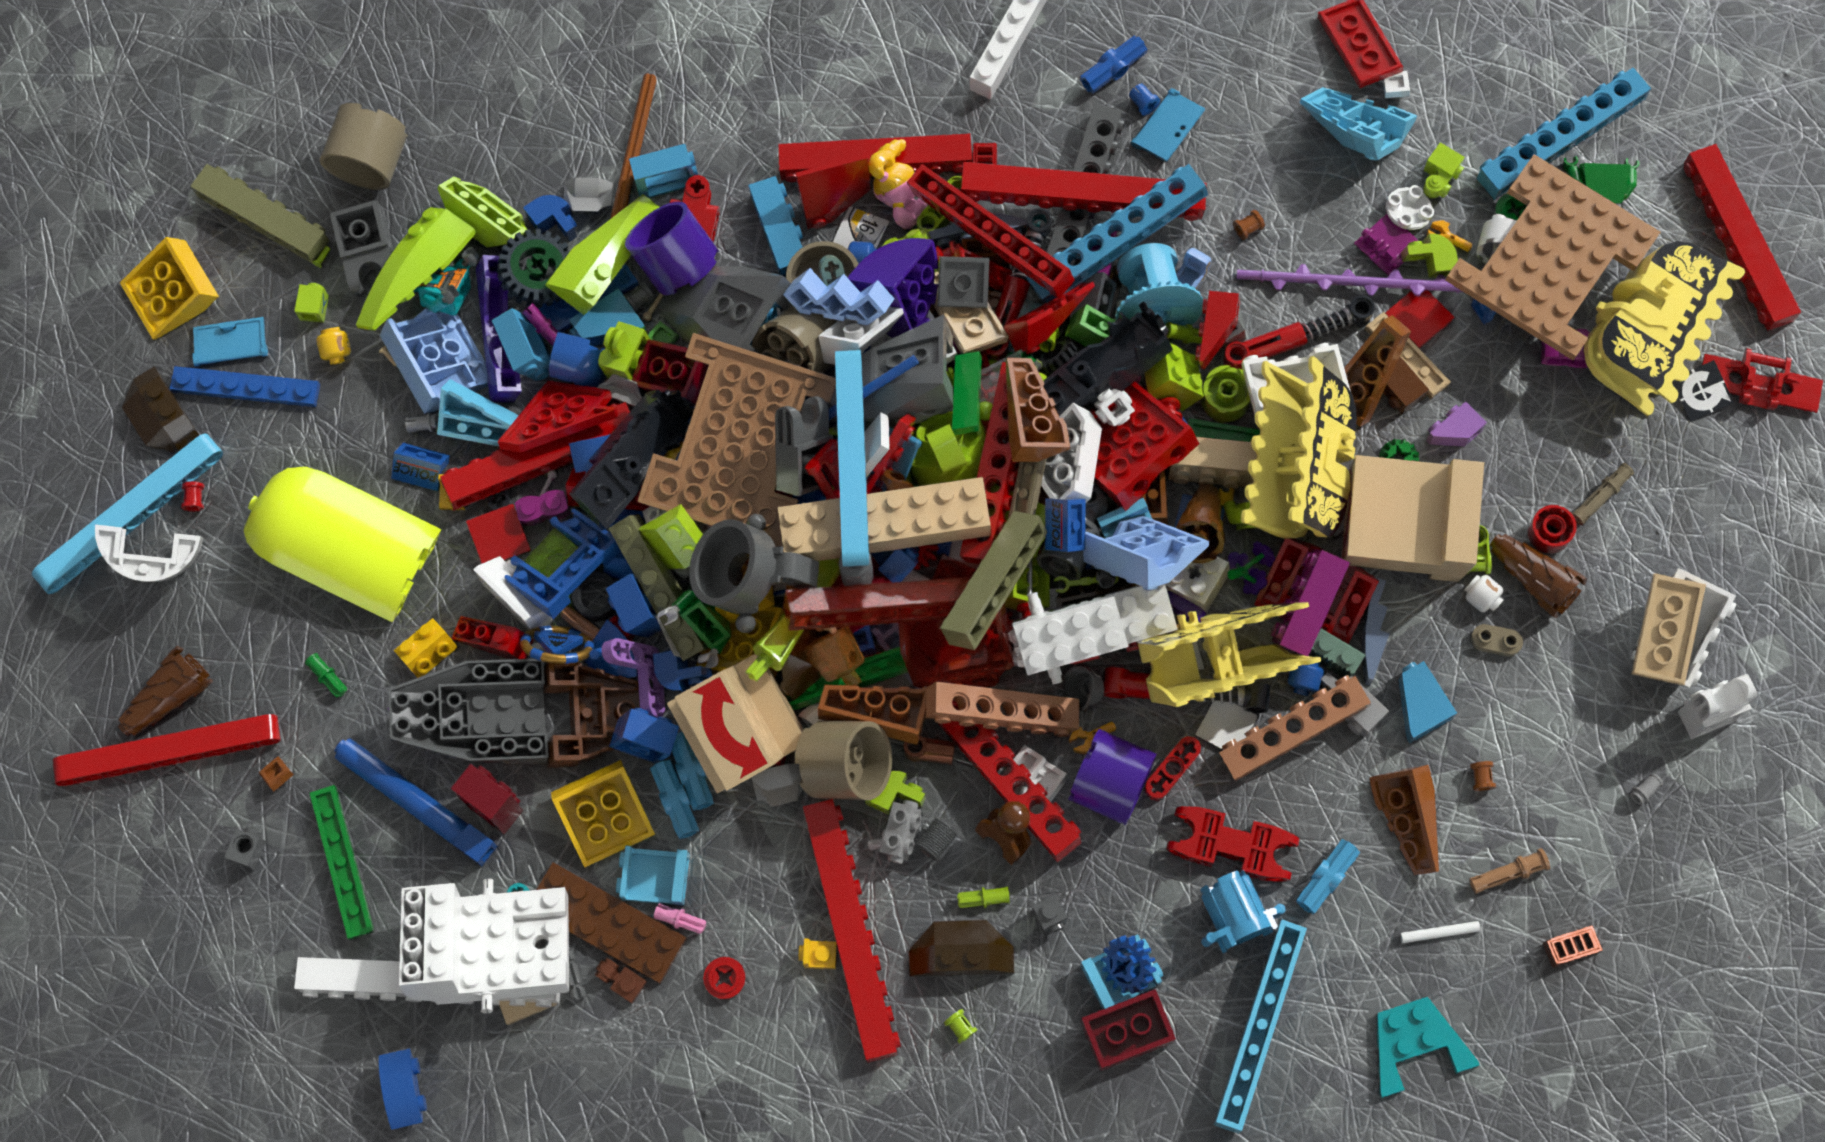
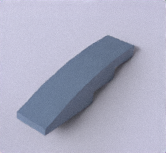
[1362,577,1389,686]

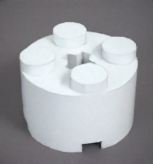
[1476,214,1516,264]

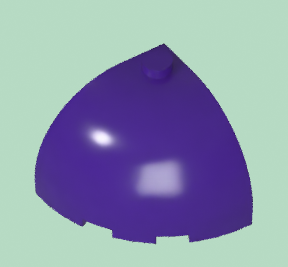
[847,238,938,338]

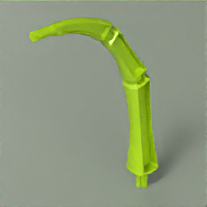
[745,485,840,682]

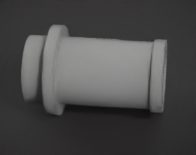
[405,412,438,433]
[1630,773,1664,805]

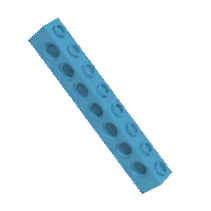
[1477,68,1651,200]
[1026,164,1208,304]

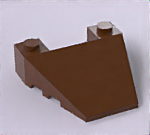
[543,662,640,768]

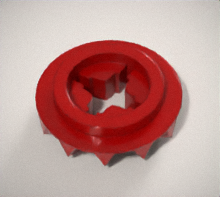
[703,957,745,999]

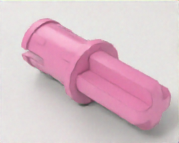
[654,903,706,934]

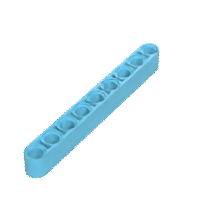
[835,350,869,567]
[32,434,223,594]

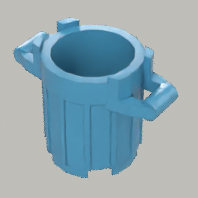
[1200,870,1285,954]

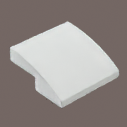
[1002,745,1069,814]

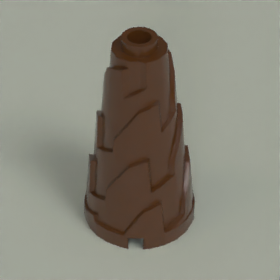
[1176,484,1225,564]
[1490,534,1587,618]
[118,646,213,736]

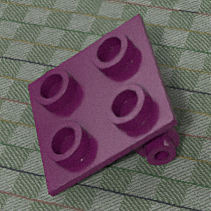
[1354,214,1419,276]

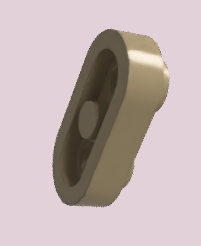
[1470,624,1523,657]

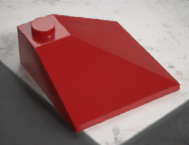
[796,154,871,229]

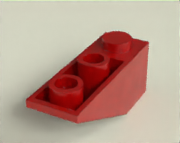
[1196,291,1240,370]
[451,616,534,659]

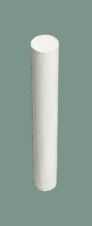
[1400,921,1480,943]

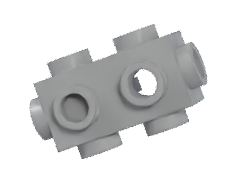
[868,800,921,864]

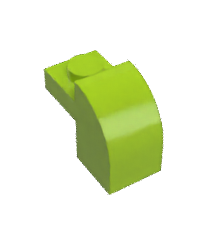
[1401,234,1458,278]
[865,771,926,815]

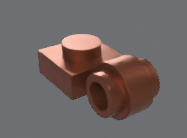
[595,957,647,1004]

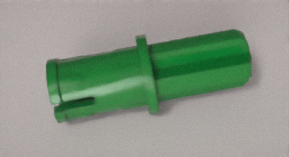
[305,653,347,698]

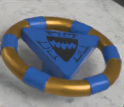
[520,625,595,664]

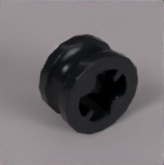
[488,491,512,511]

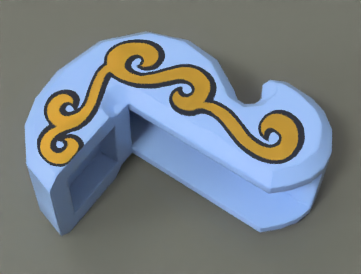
[1176,248,1211,290]

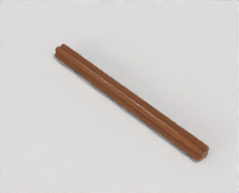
[610,73,657,219]

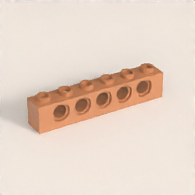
[1219,675,1371,781]
[926,682,1079,737]

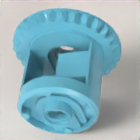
[1115,243,1203,326]

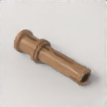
[1469,848,1551,894]

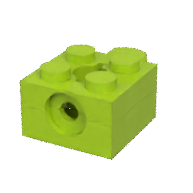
[598,321,651,380]

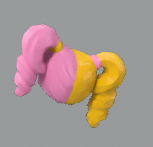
[869,139,927,229]

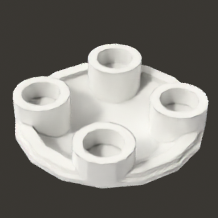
[1386,185,1434,230]

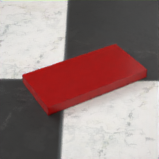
[1318,0,1403,89]

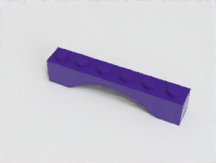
[475,255,522,403]

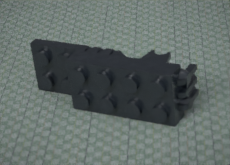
[1043,301,1173,416]
[569,389,695,530]

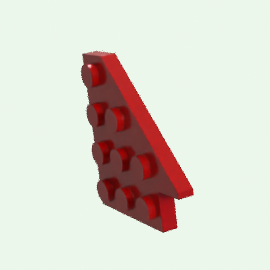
[498,381,618,452]

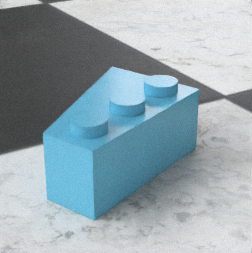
[437,379,519,446]

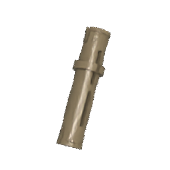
[1572,463,1634,526]

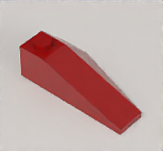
[1004,282,1095,354]

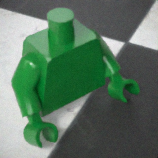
[1562,156,1640,205]

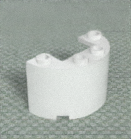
[1241,343,1350,415]
[95,525,203,582]
[1631,568,1736,688]

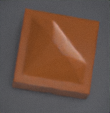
[258,756,294,791]

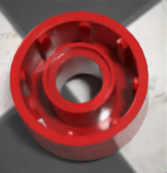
[1528,505,1577,554]

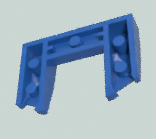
[504,508,621,619]

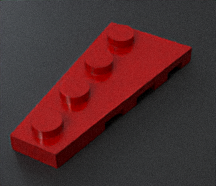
[866,413,916,494]

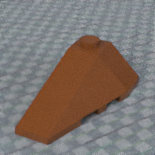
[1006,358,1070,462]
[1369,765,1439,875]

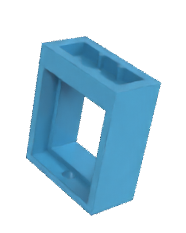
[629,144,698,198]
[492,308,551,381]

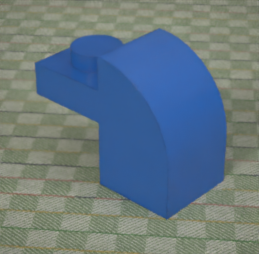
[523,195,577,242]
[653,651,712,693]

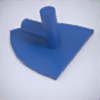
[583,620,638,678]

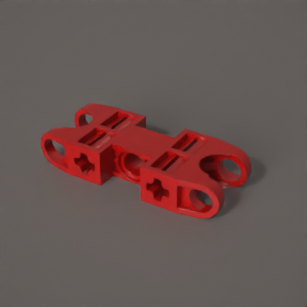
[1166,806,1300,882]

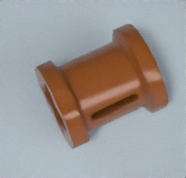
[1233,210,1265,240]
[1470,761,1496,791]

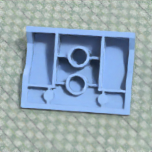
[380,308,488,414]
[1083,516,1209,590]

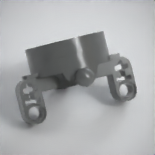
[689,514,820,633]

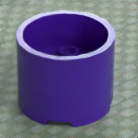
[625,202,719,295]
[1068,729,1157,826]

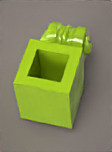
[1423,142,1465,198]

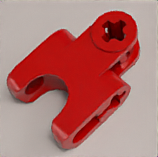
[670,175,720,243]

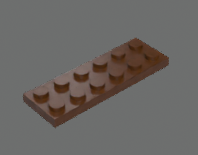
[536,862,687,984]

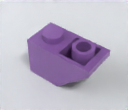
[1426,402,1487,447]

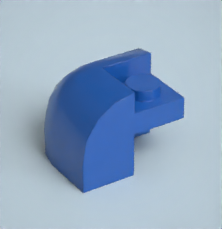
[549,332,606,388]

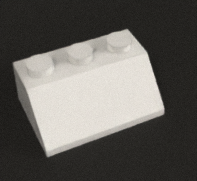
[818,306,904,365]
[473,556,551,630]

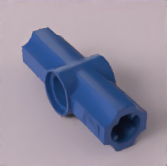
[1080,35,1147,94]

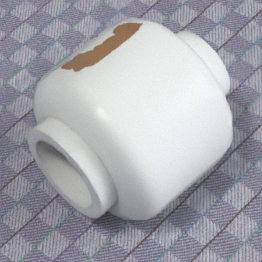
[1465,575,1503,612]

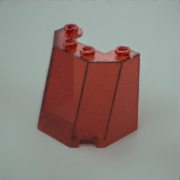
[896,568,1014,689]

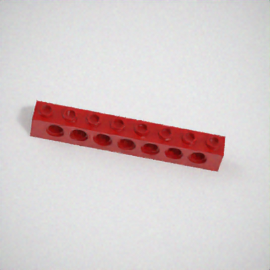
[907,164,1075,299]
[959,362,1017,564]
[934,700,1081,863]

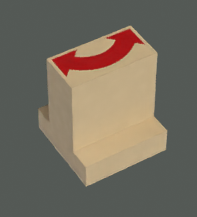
[1341,455,1484,582]
[667,654,804,793]

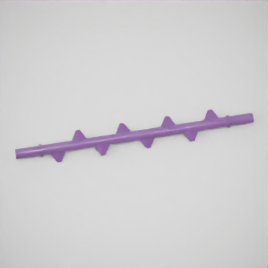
[1237,264,1463,296]

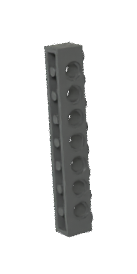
[1047,103,1125,266]

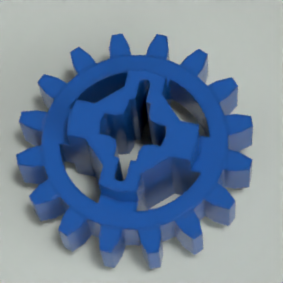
[1101,935,1156,994]

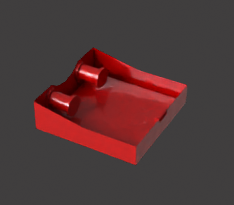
[1089,381,1200,512]

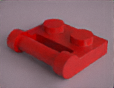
[805,439,840,500]

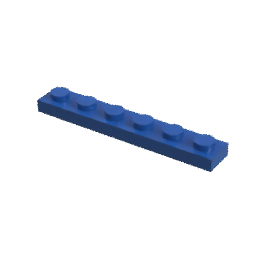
[170,366,320,407]

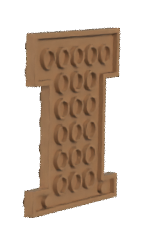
[1445,154,1660,360]
[637,333,836,547]

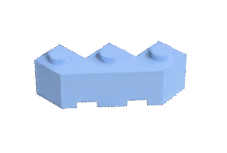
[783,268,894,325]

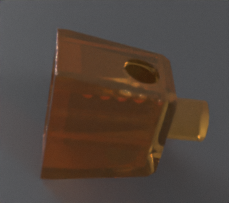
[803,625,864,686]

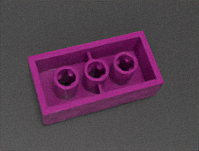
[1270,549,1350,656]

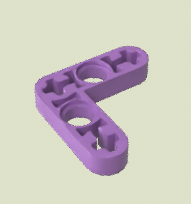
[601,638,665,718]

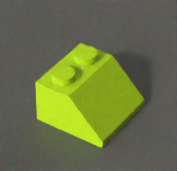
[639,504,703,569]

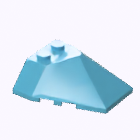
[1300,87,1417,160]

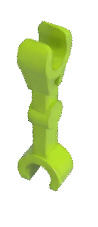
[1054,576,1118,594]

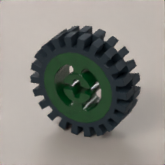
[497,229,570,308]

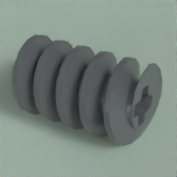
[839,552,873,592]

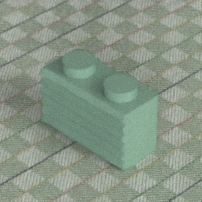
[1309,629,1365,678]

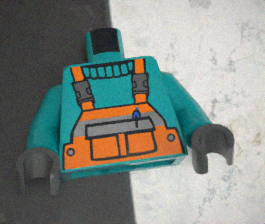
[413,247,479,316]

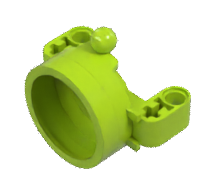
[910,401,993,486]

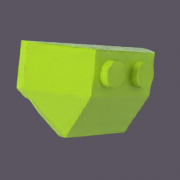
[438,177,527,248]

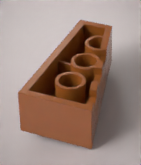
[1344,315,1411,427]
[818,685,927,745]

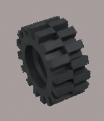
[1035,336,1080,377]

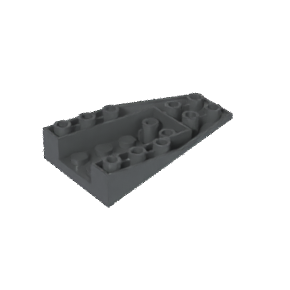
[656,266,791,354]
[808,314,953,422]
[388,659,548,765]

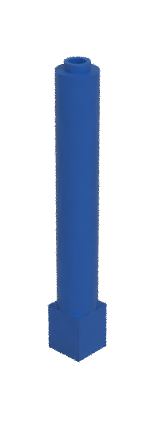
[334,738,498,867]

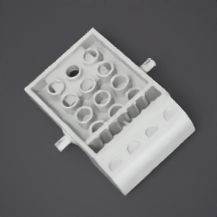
[399,879,569,1013]

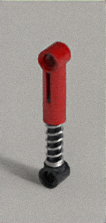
[984,208,1052,361]
[1223,295,1375,370]
[1104,667,1270,713]

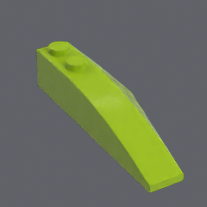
[545,194,659,315]
[356,207,477,331]

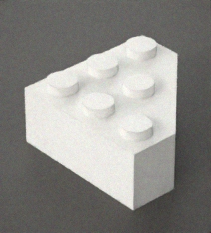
[1041,403,1102,503]

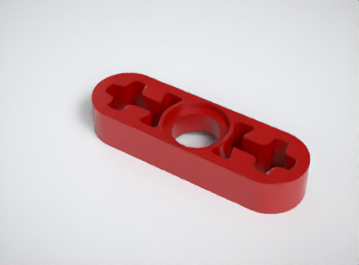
[1145,736,1201,801]

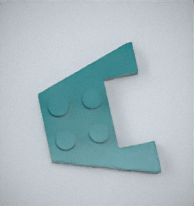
[1376,997,1480,1098]

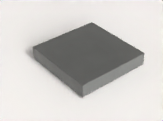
[937,256,989,308]

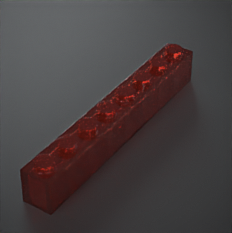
[783,577,972,631]

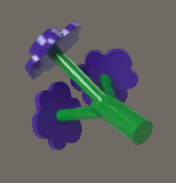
[1226,541,1275,595]

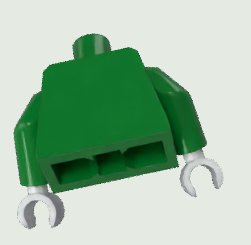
[658,590,731,668]

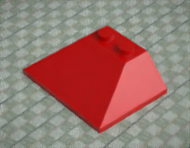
[1254,538,1379,644]

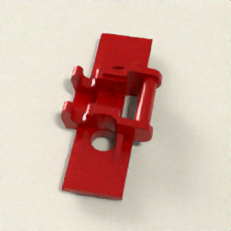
[1702,348,1823,413]

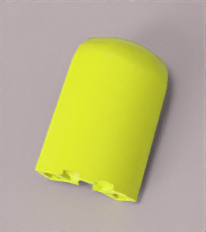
[243,467,442,622]

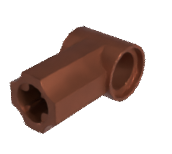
[904,735,955,765]

